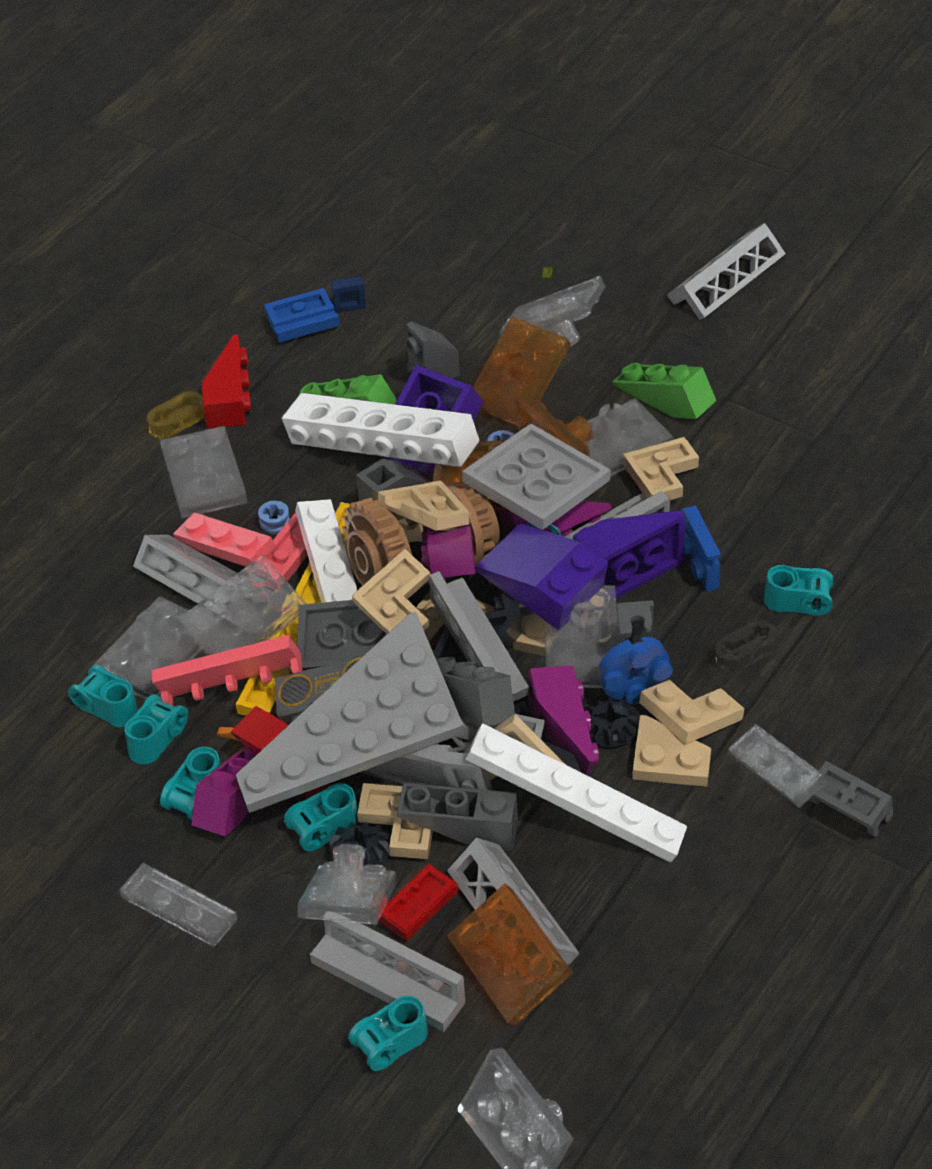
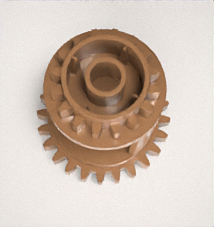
[342,486,500,601]

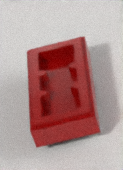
[377,863,458,941]

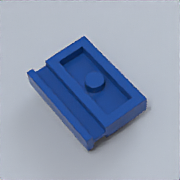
[264,288,340,343]
[682,505,721,592]

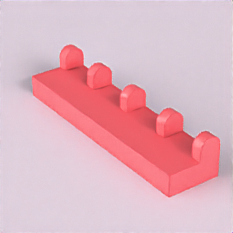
[151,635,303,706]

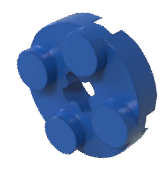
[598,637,673,704]

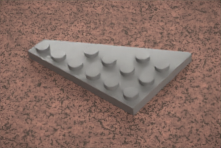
[236,612,465,813]

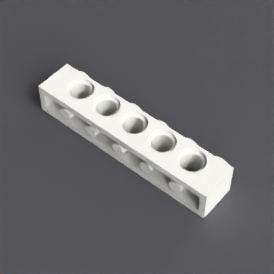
[282,393,480,467]

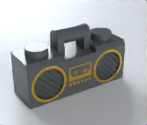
[275,655,364,725]

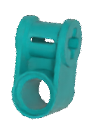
[764,565,833,616]
[68,665,138,727]
[125,694,188,764]
[160,746,221,820]
[283,783,358,852]
[348,996,428,1071]

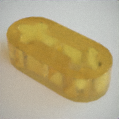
[147,391,205,439]

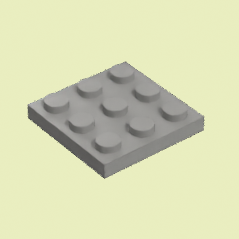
[462,424,611,530]

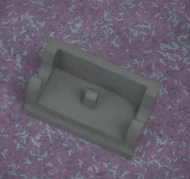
[616,600,654,671]
[805,761,893,837]

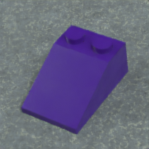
[377,365,484,476]
[573,510,685,606]
[475,523,608,631]

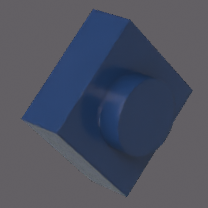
[331,276,366,313]

